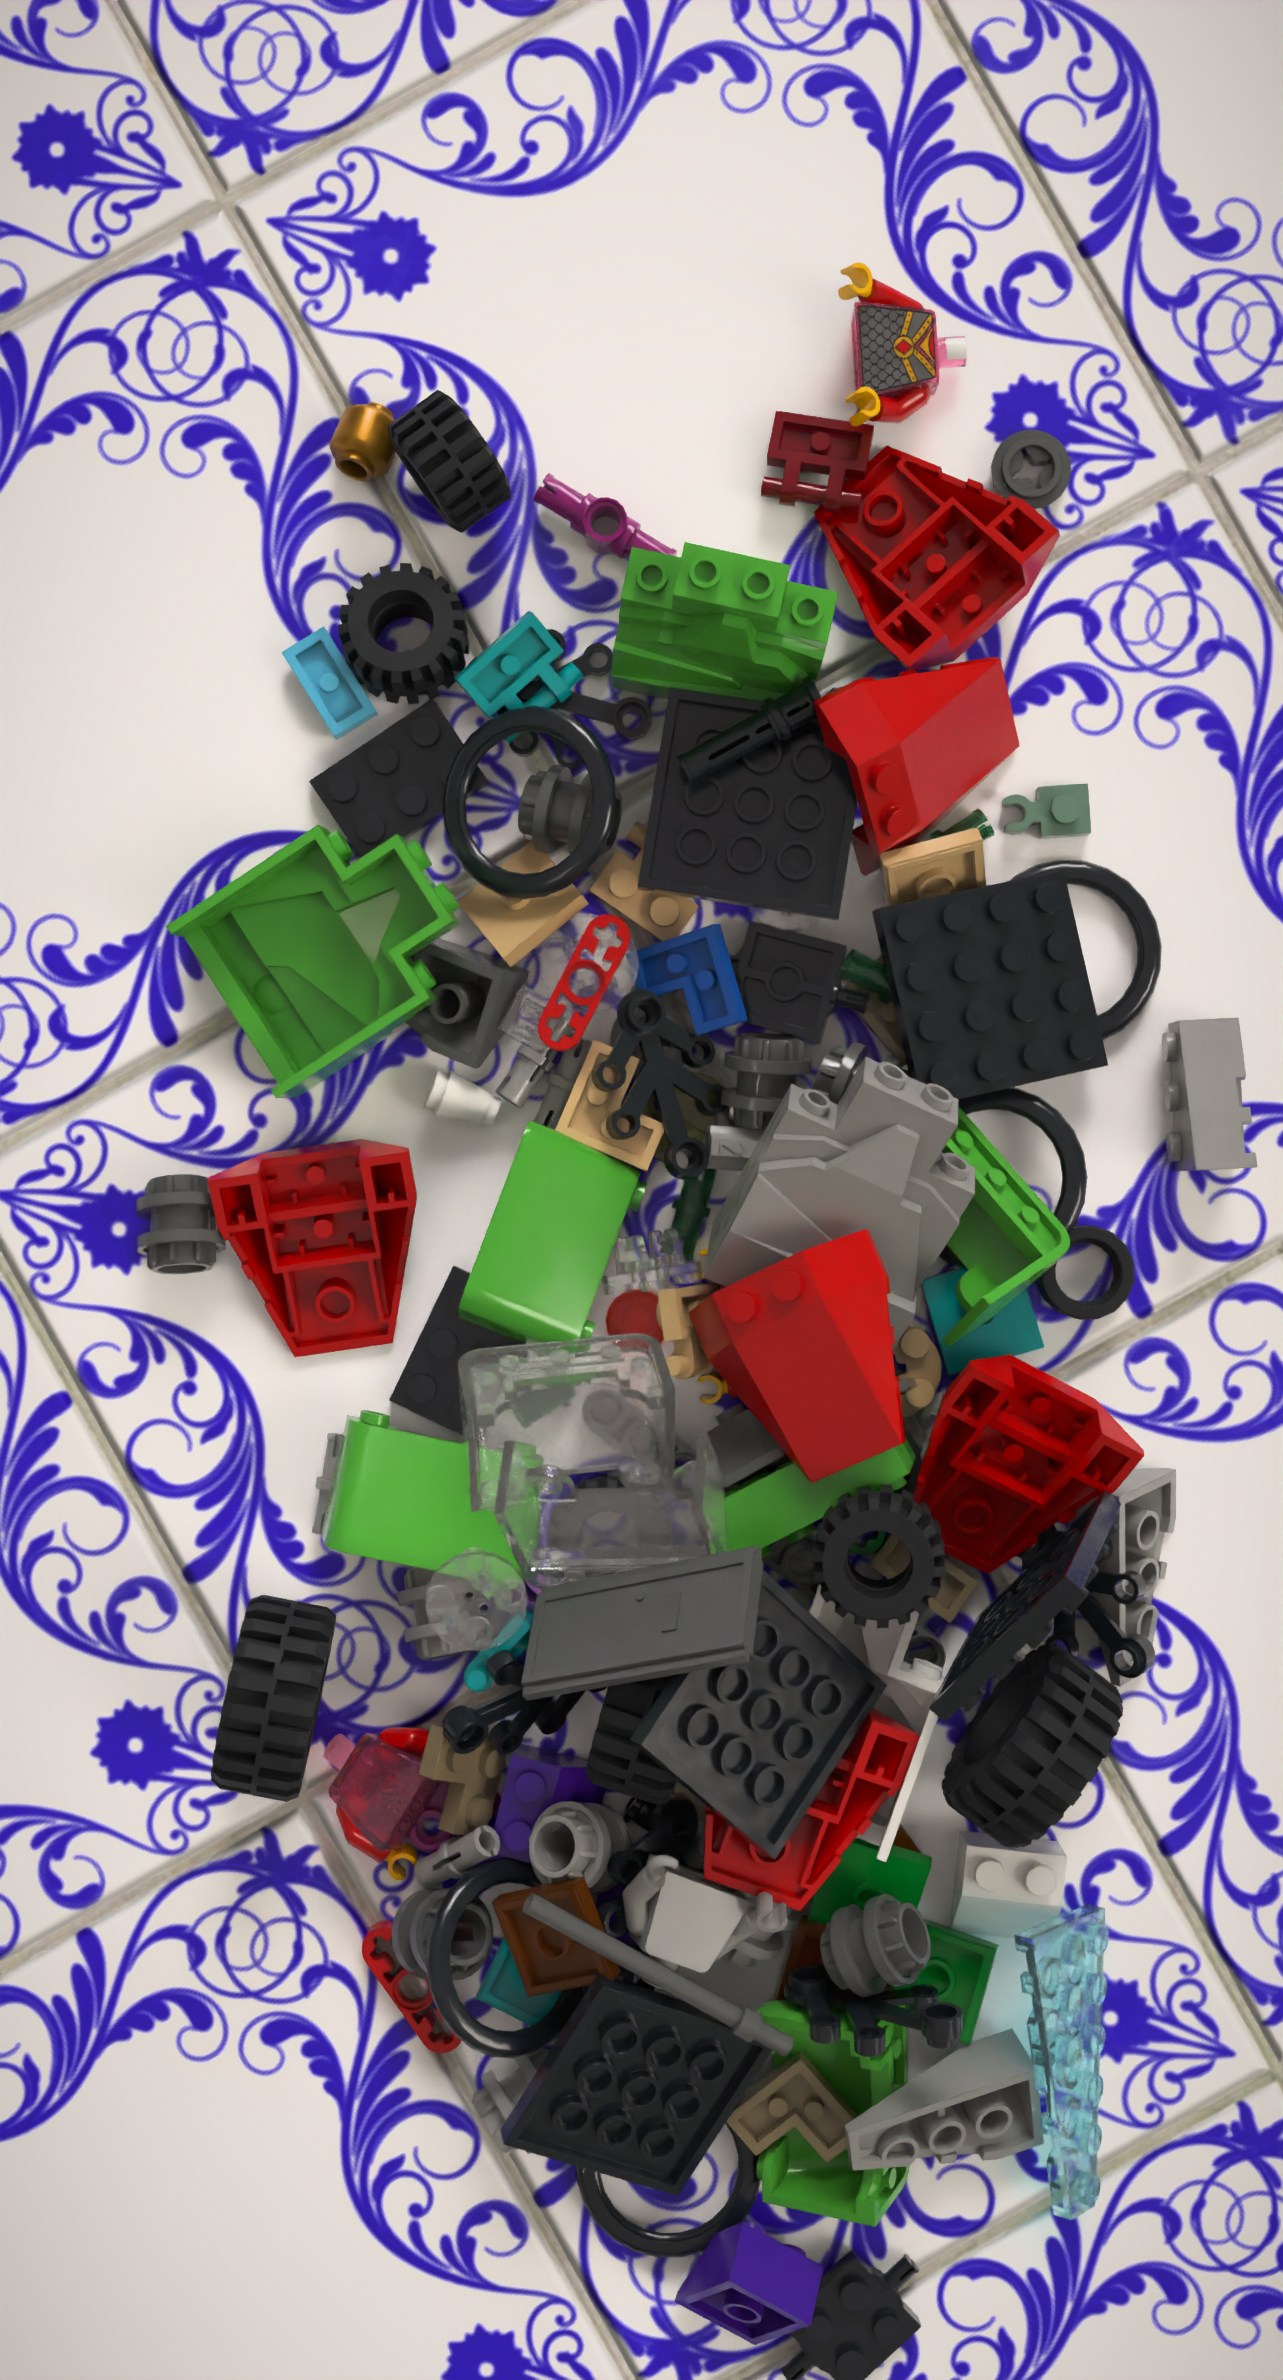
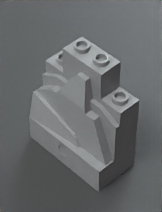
[703,1057,975,1349]

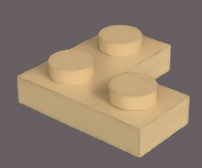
[555,1040,664,1172]

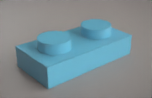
[282,626,378,740]

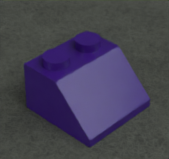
[494,1744,606,1863]
[675,2222,823,2345]

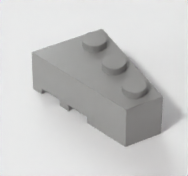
[1162,1017,1258,1171]

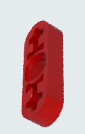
[538,914,630,1052]
[362,1920,461,2053]

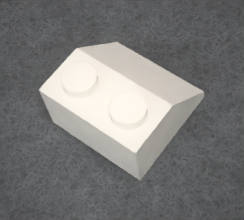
[949,1831,1068,1942]

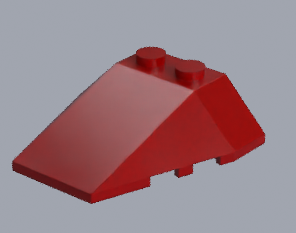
[814,445,1060,671]
[814,657,1020,876]
[208,1139,417,1357]
[689,1229,905,1483]
[912,1355,1145,1574]
[703,1708,920,1911]

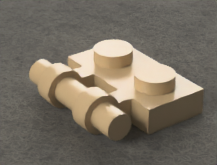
[589,822,699,942]
[656,1282,721,1379]

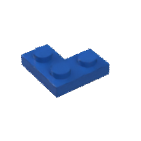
[626,924,748,1036]

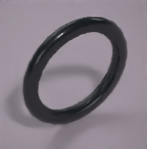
[443,706,616,899]
[1009,860,1162,1040]
[939,1087,1088,1271]
[426,1857,587,2058]
[576,2123,761,2258]

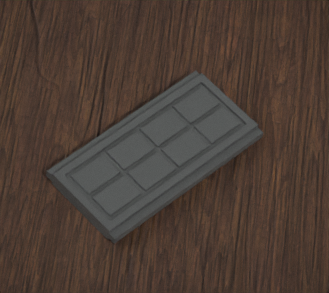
[521,1545,763,1701]

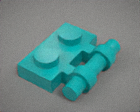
[454,611,584,743]
[463,1604,533,1692]

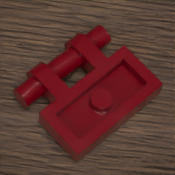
[761,411,874,514]

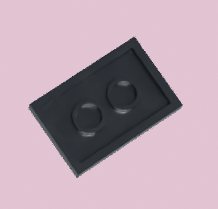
[309,699,489,858]
[389,1265,527,1443]

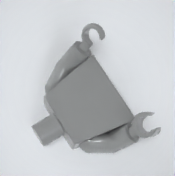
[622,1854,787,1990]

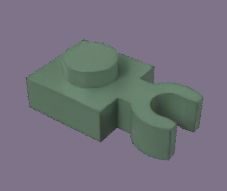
[1002,783,1091,839]

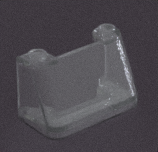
[458,1333,676,1511]

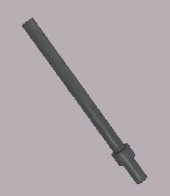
[522,1893,794,2056]

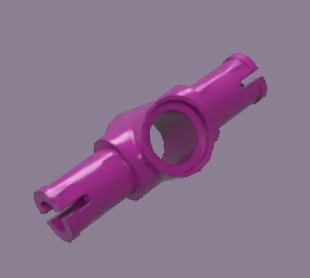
[533,473,677,559]

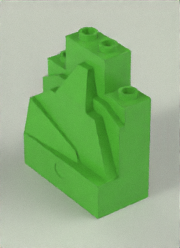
[611,542,839,707]
[166,825,460,1098]

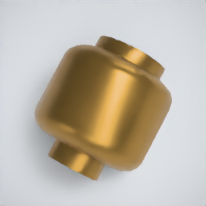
[329,402,397,482]

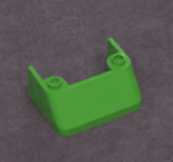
[942,1107,1070,1347]

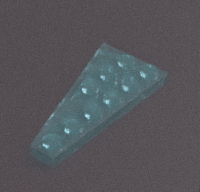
[1014,1904,1109,2220]

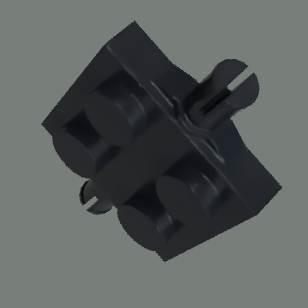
[730,921,870,1044]
[781,2248,922,2380]

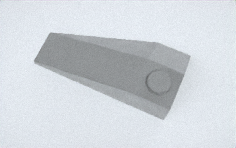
[1069,1468,1176,1687]
[844,2028,1044,2171]

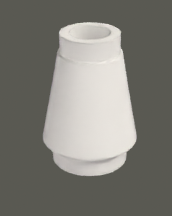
[424,1070,501,1126]

